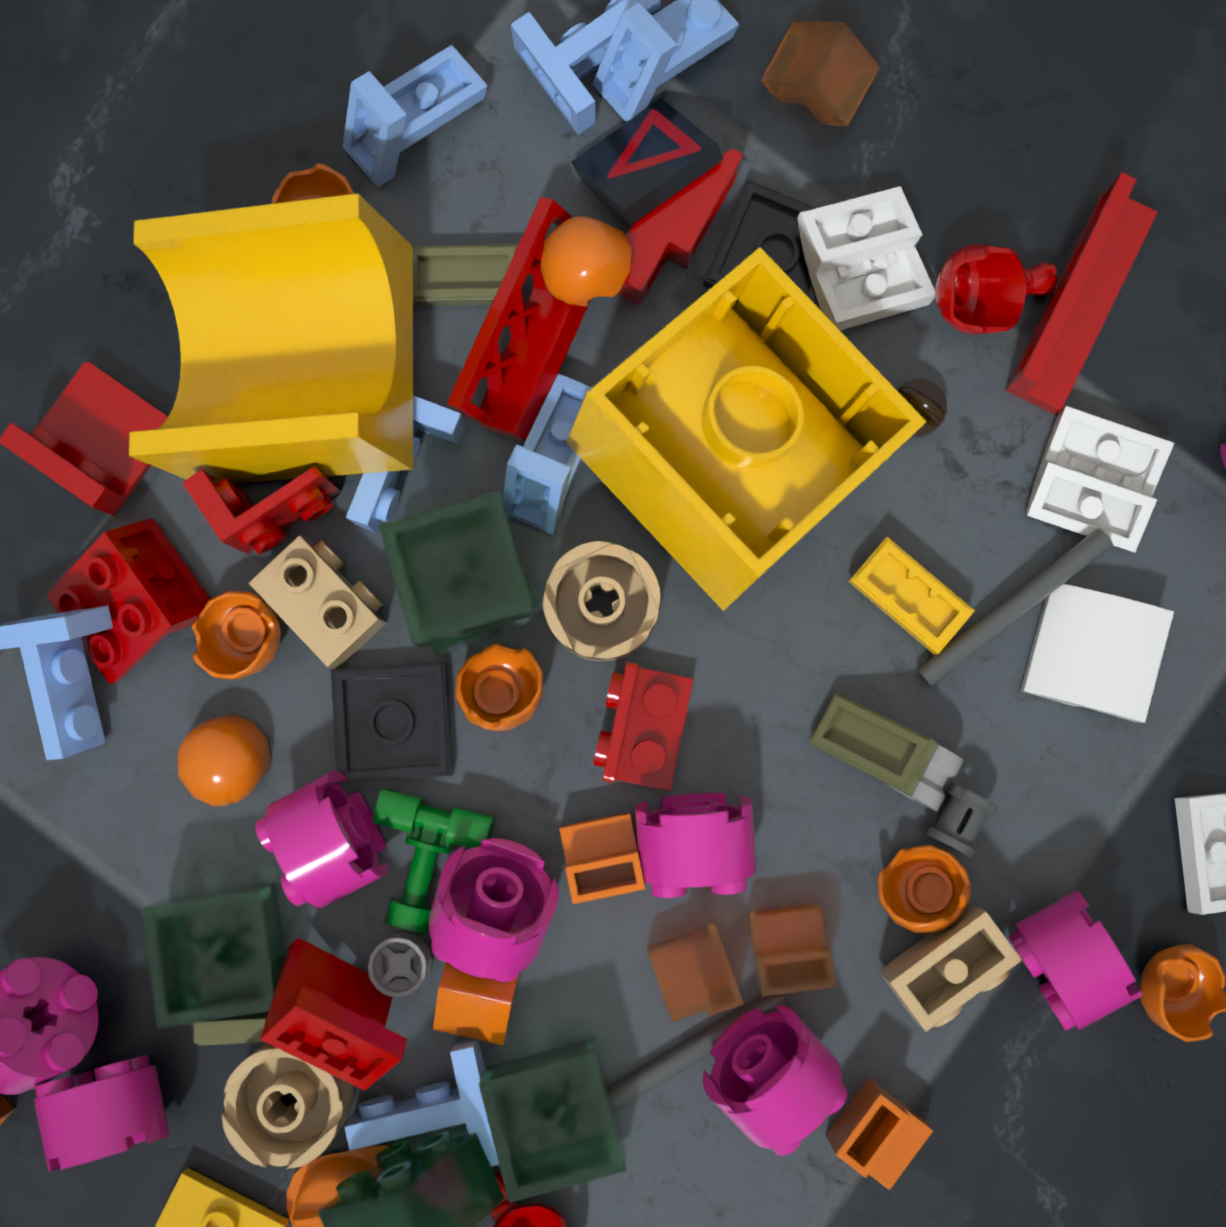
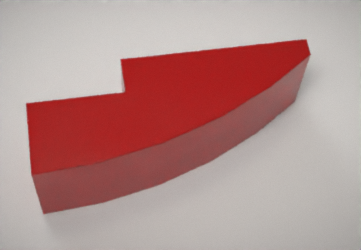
[617,149,743,306]

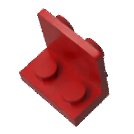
[0,362,168,517]
[182,466,341,555]
[47,518,210,684]
[593,662,693,791]
[260,938,407,1091]

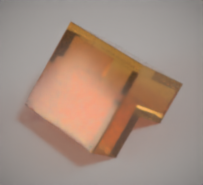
[761,21,880,127]
[747,904,836,996]
[647,923,744,1022]

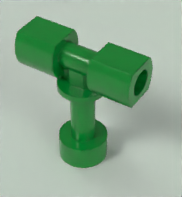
[372,788,496,933]

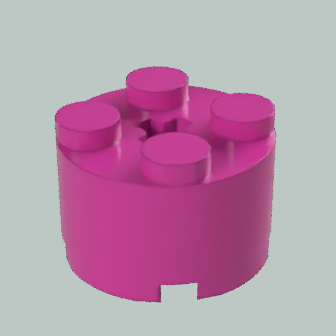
[255,771,389,908]
[635,792,757,898]
[429,838,559,982]
[1008,890,1143,1031]
[0,957,98,1095]
[703,1005,847,1156]
[34,1054,170,1172]

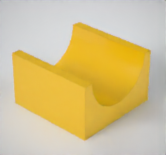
[129,194,413,484]
[566,247,926,611]

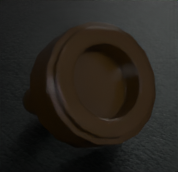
[897,379,947,438]

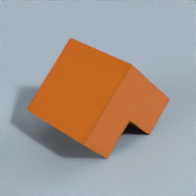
[559,812,645,904]
[433,962,520,1046]
[826,1077,933,1190]

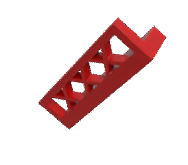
[1005,172,1158,415]
[447,197,591,442]

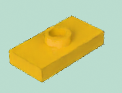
[848,537,975,655]
[155,1167,289,1227]

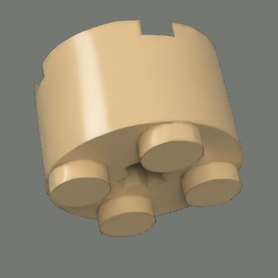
[543,541,661,661]
[222,1043,355,1169]

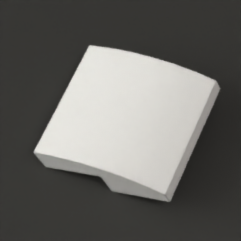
[797,186,935,330]
[1025,405,1174,553]
[1020,584,1174,723]
[1175,793,1226,915]

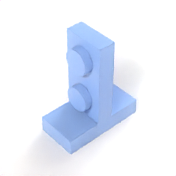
[511,0,661,135]
[592,0,739,123]
[342,45,488,187]
[501,374,592,535]
[346,396,467,532]
[0,605,113,760]
[345,1038,504,1170]

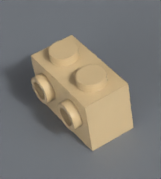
[249,535,387,669]
[878,903,1022,1032]

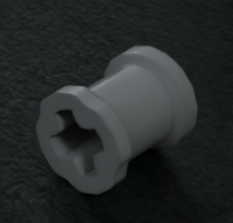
[925,783,998,858]

